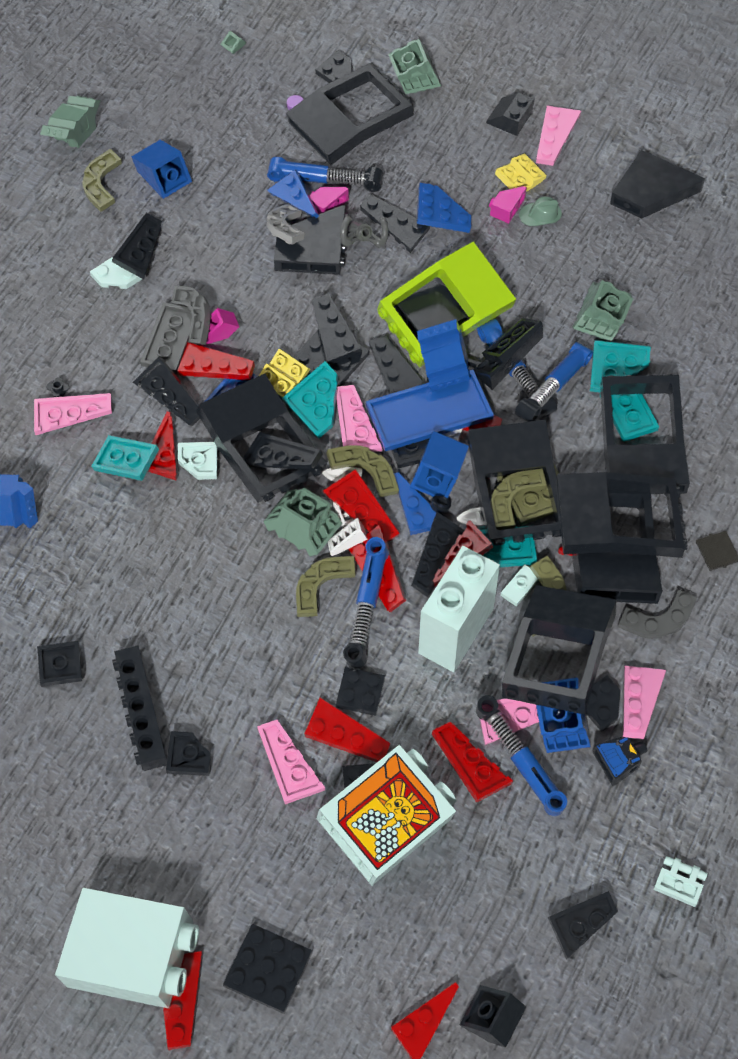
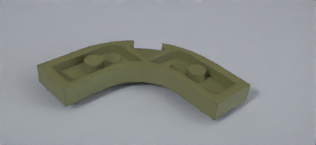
[82,149,122,212]
[326,445,399,497]
[491,468,546,530]
[296,556,355,617]
[521,556,567,637]

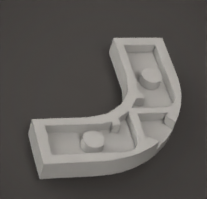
[267,203,305,244]

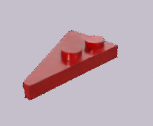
[391,982,459,1059]

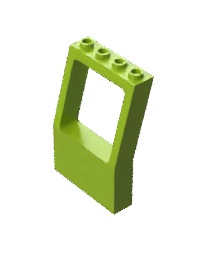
[377,241,516,368]

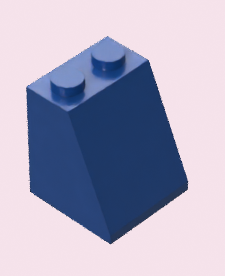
[131,140,192,199]
[410,431,469,498]

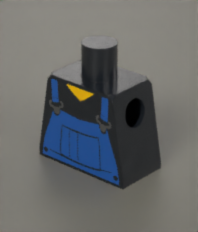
[593,736,648,786]

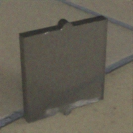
[696,531,738,571]

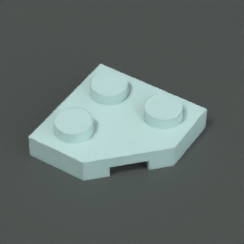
[90,257,142,289]
[178,442,217,480]

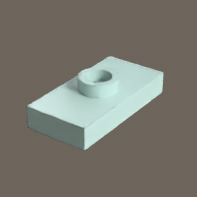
[500,565,539,607]

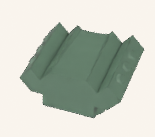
[389,39,441,94]
[40,96,101,148]
[573,280,633,341]
[263,488,342,556]

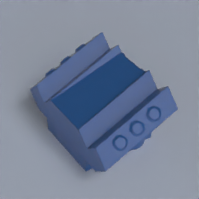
[417,319,471,392]
[0,474,38,529]
[536,678,591,753]

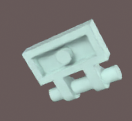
[653,856,708,907]

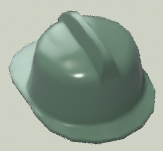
[519,196,562,226]

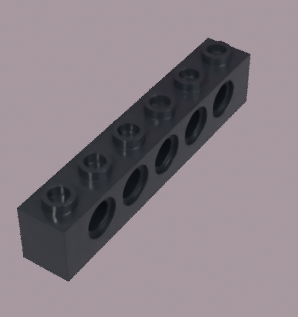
[112,645,167,771]

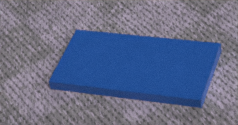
[366,370,494,452]

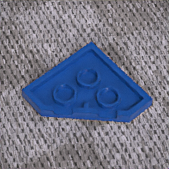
[417,183,471,233]

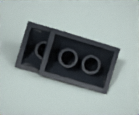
[473,318,543,390]

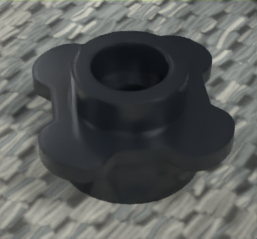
[46,377,69,397]

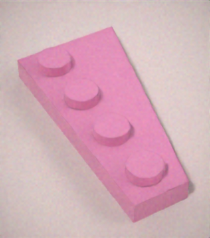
[536,106,581,166]
[336,385,382,452]
[34,393,112,435]
[623,666,666,739]
[479,699,539,745]
[257,720,325,804]

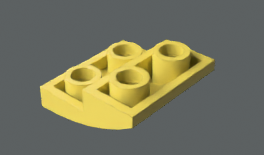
[495,154,547,192]
[259,349,310,397]

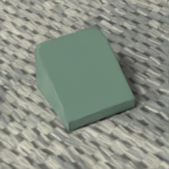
[220,31,246,54]

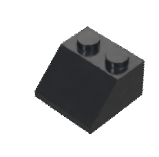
[486,92,534,136]
[459,985,526,1047]

